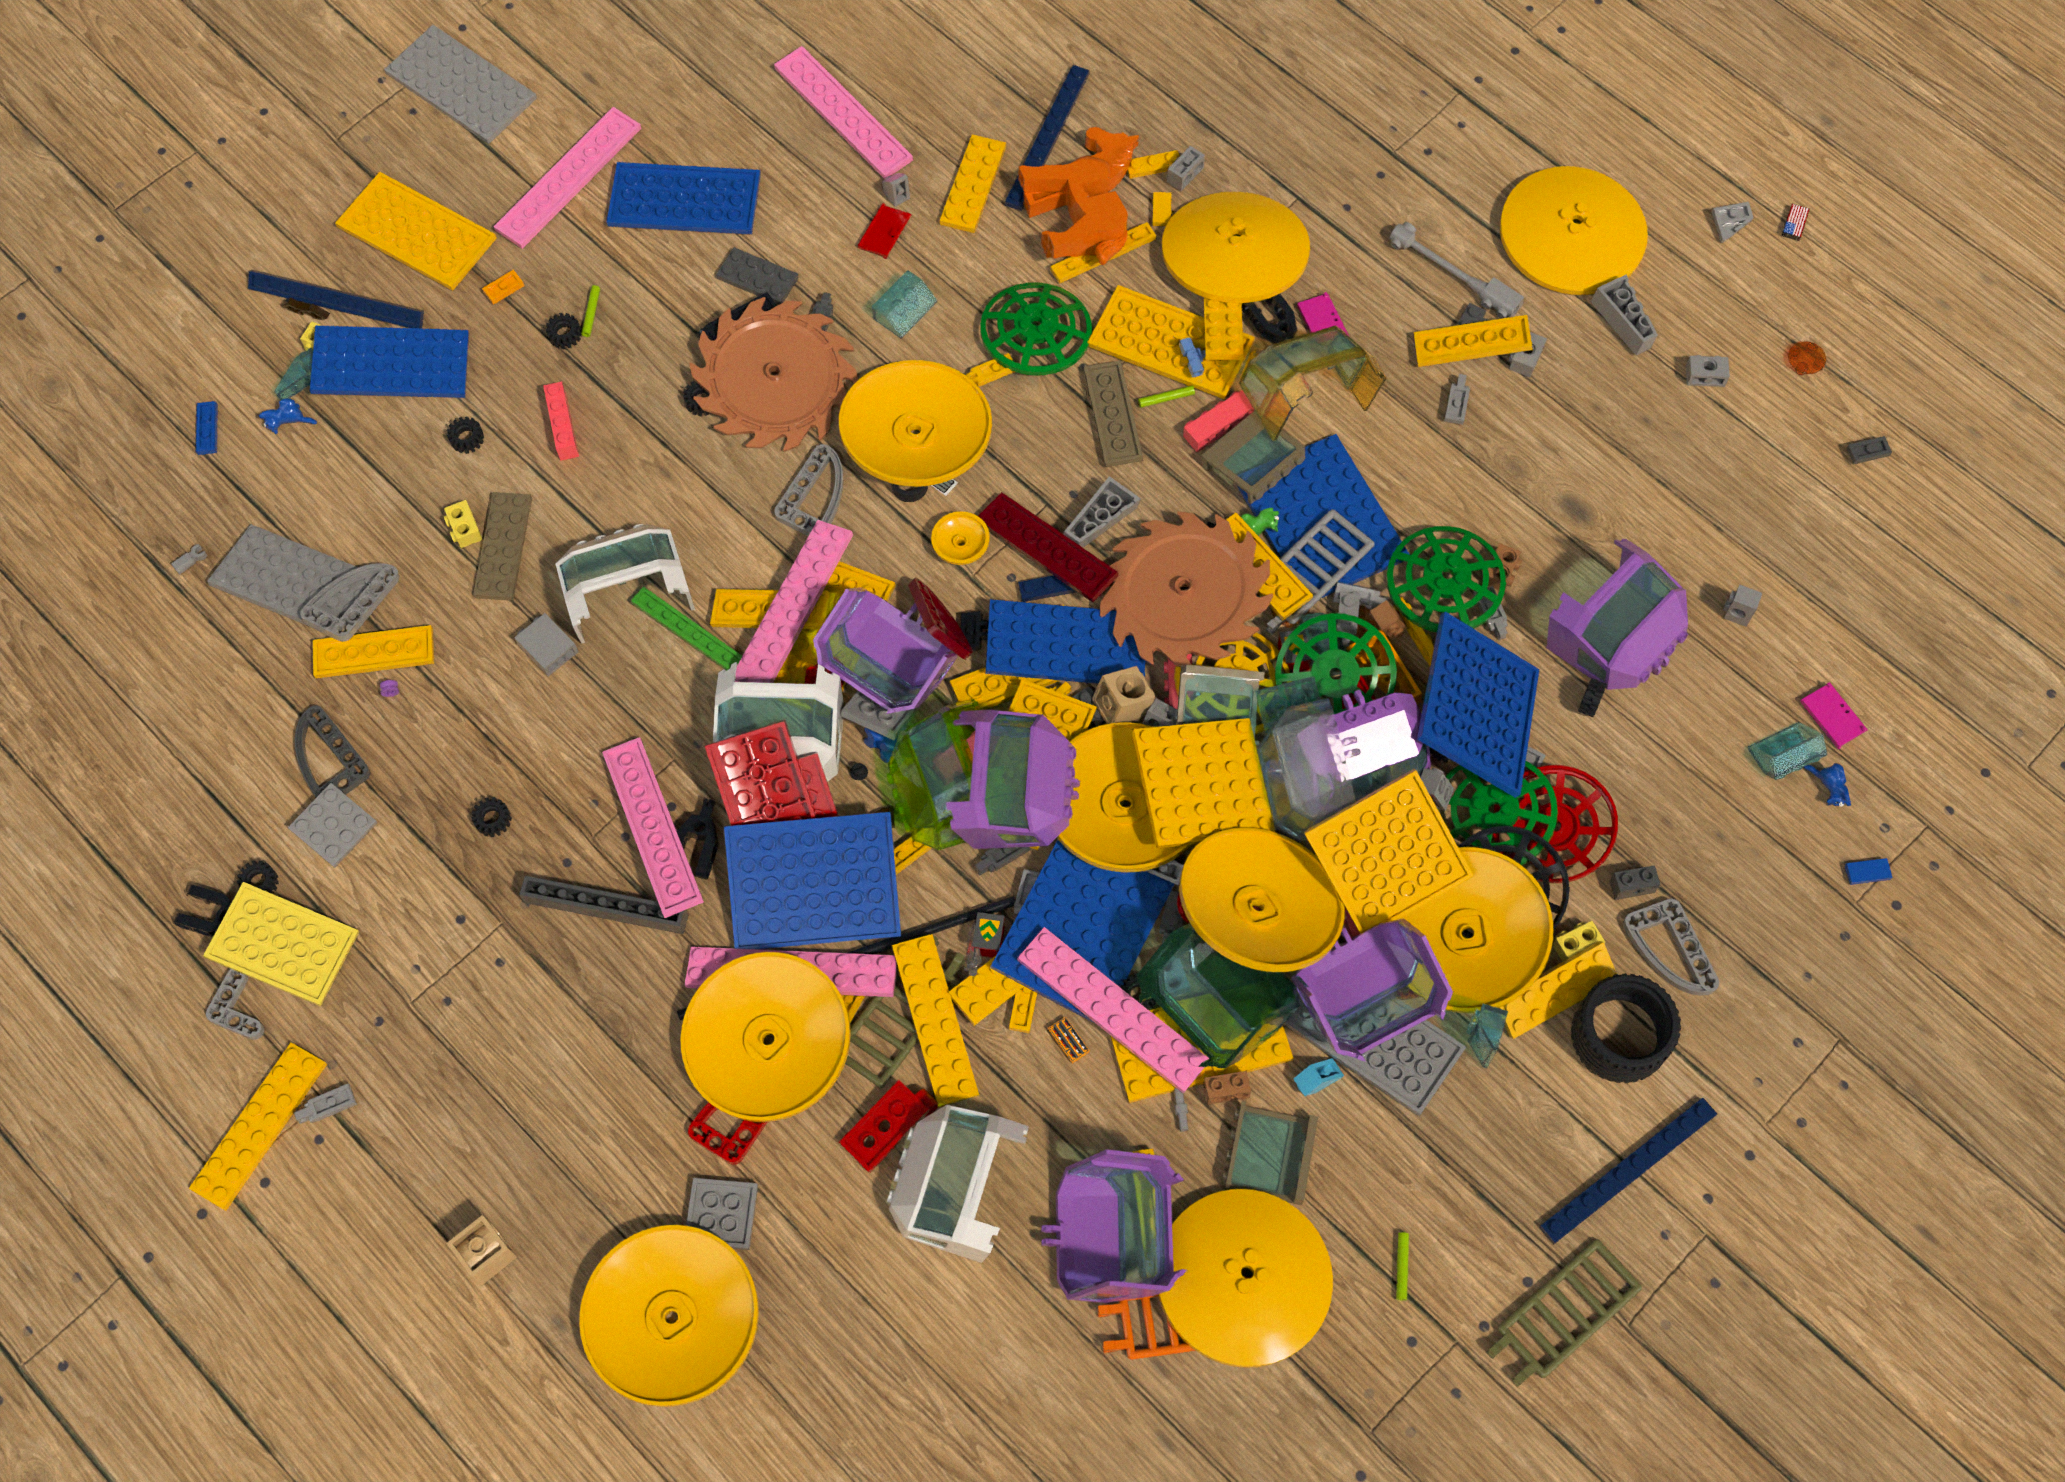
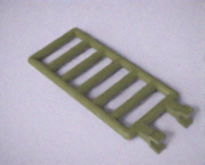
[845,935,966,1088]
[1486,1239,1642,1387]

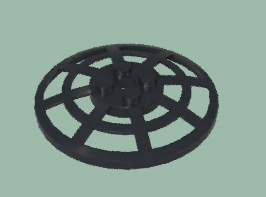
[1458,826,1570,939]

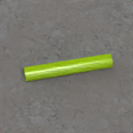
[581,285,601,337]
[1138,385,1195,408]
[1396,1232,1409,1301]

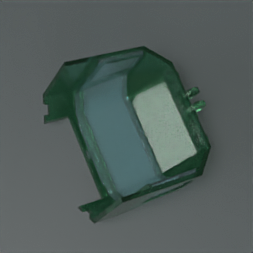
[1137,924,1300,1069]

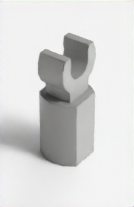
[171,544,208,575]

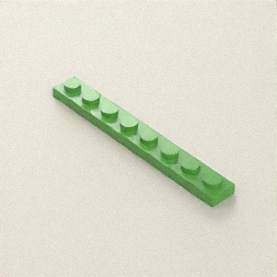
[631,586,742,671]

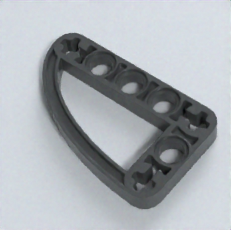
[295,705,371,798]

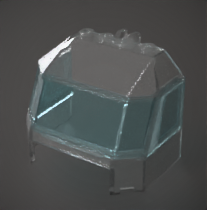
[1257,698,1361,849]

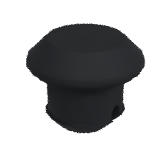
[850,763,868,781]

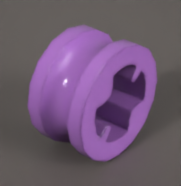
[380,680,399,697]

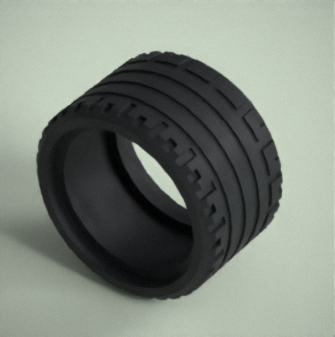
[1571,974,1681,1083]

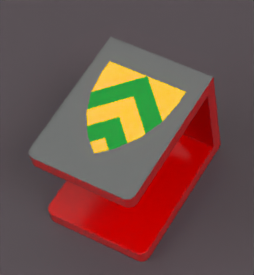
[1277,629,1312,674]
[972,912,1005,958]

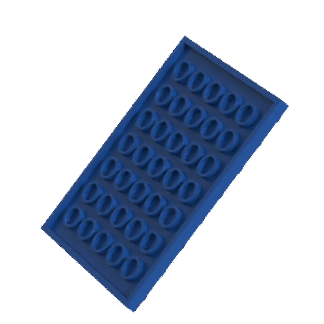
[1236,434,1410,598]
[1417,611,1540,798]
[724,812,901,949]
[990,840,1174,1024]

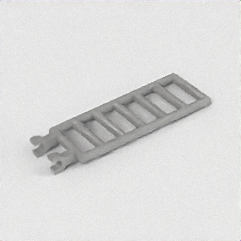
[1256,509,1375,635]

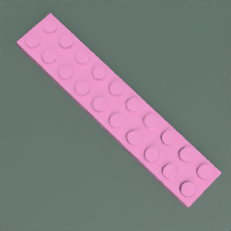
[774,46,913,179]
[494,107,641,249]
[735,520,853,699]
[602,737,704,918]
[1017,927,1210,1094]
[685,947,897,997]

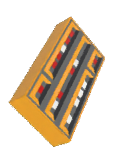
[1048,1017,1090,1064]

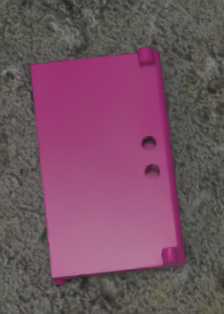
[1297,292,1350,351]
[1800,682,1868,749]

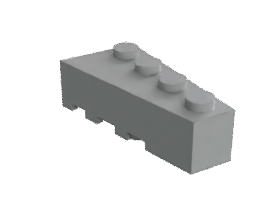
[1591,274,1658,355]
[1064,476,1141,548]

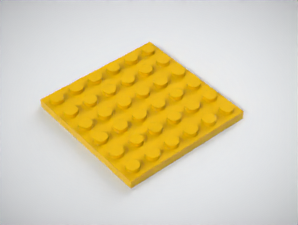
[1132,718,1276,848]
[1304,769,1473,934]

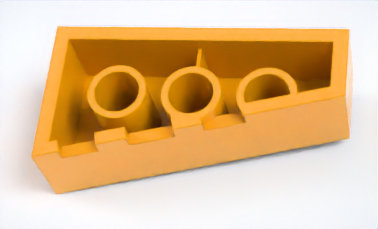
[1346,629,1422,704]

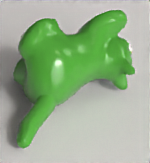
[1241,508,1279,536]

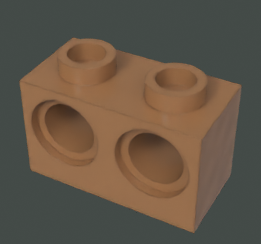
[1488,543,1522,590]
[1370,600,1408,639]
[1203,1071,1251,1105]

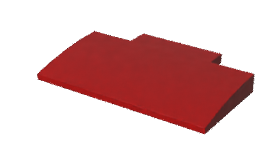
[705,719,839,826]

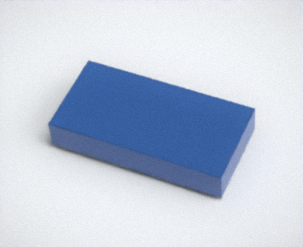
[1845,858,1893,885]

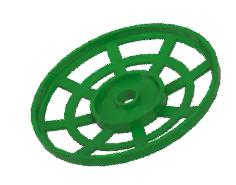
[980,282,1092,376]
[1386,526,1506,633]
[1275,613,1397,727]
[1438,761,1558,865]

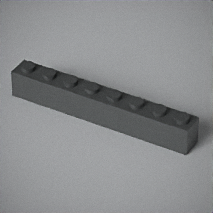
[519,876,689,934]

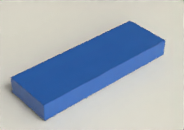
[196,401,218,455]

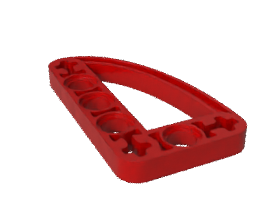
[688,1102,768,1165]

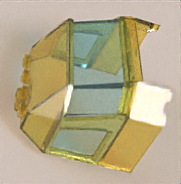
[1239,325,1387,441]

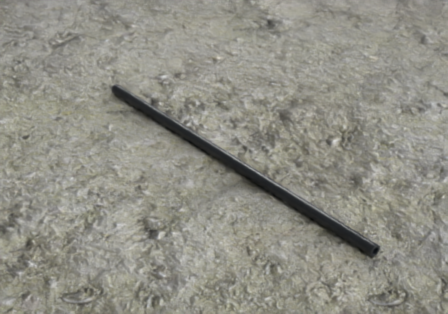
[677,896,1016,1021]

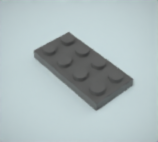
[716,247,799,305]

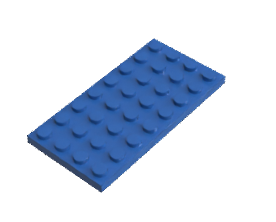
[607,162,761,234]
[310,325,469,398]
[985,599,1145,684]

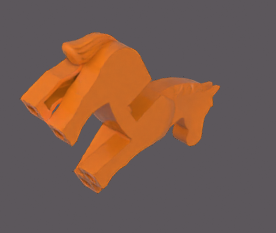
[1018,127,1139,265]

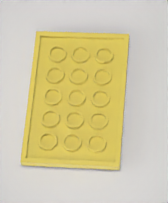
[203,882,359,1007]

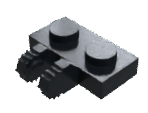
[961,611,988,651]

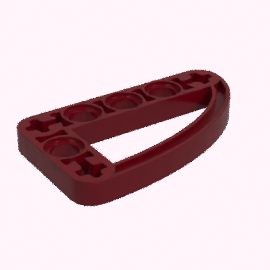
[908,577,973,660]

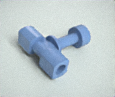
[1179,338,1205,377]

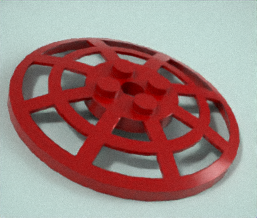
[1493,765,1618,884]

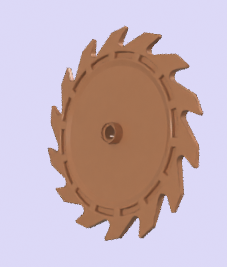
[689,297,858,452]
[1100,511,1273,667]

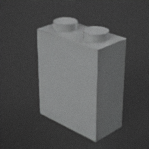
[514,613,578,677]

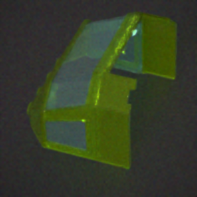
[886,698,1013,850]

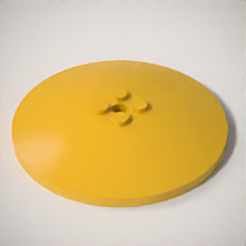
[1500,166,1648,295]
[1162,192,1310,303]
[839,360,992,487]
[1057,722,1191,872]
[1179,828,1345,972]
[1397,847,1553,1013]
[681,952,851,1122]
[1156,1189,1333,1368]
[579,1225,759,1407]

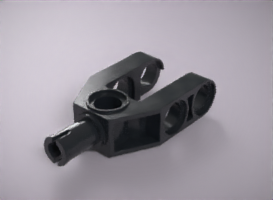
[1242,294,1304,357]
[677,798,719,880]
[173,885,232,938]

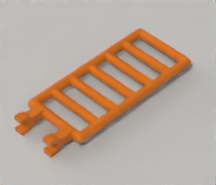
[1097,1275,1253,1360]

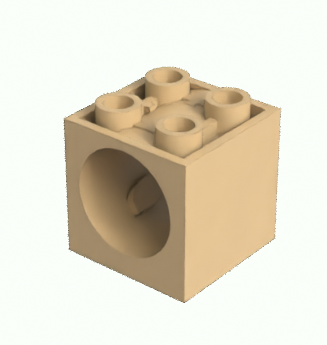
[1092,666,1155,724]
[446,1215,517,1286]

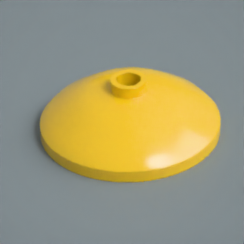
[931,511,990,565]

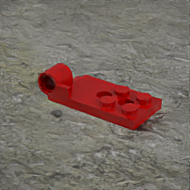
[839,1080,939,1173]

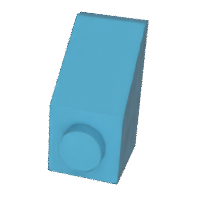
[1293,1058,1344,1096]

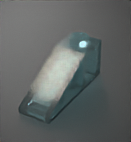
[274,348,313,401]

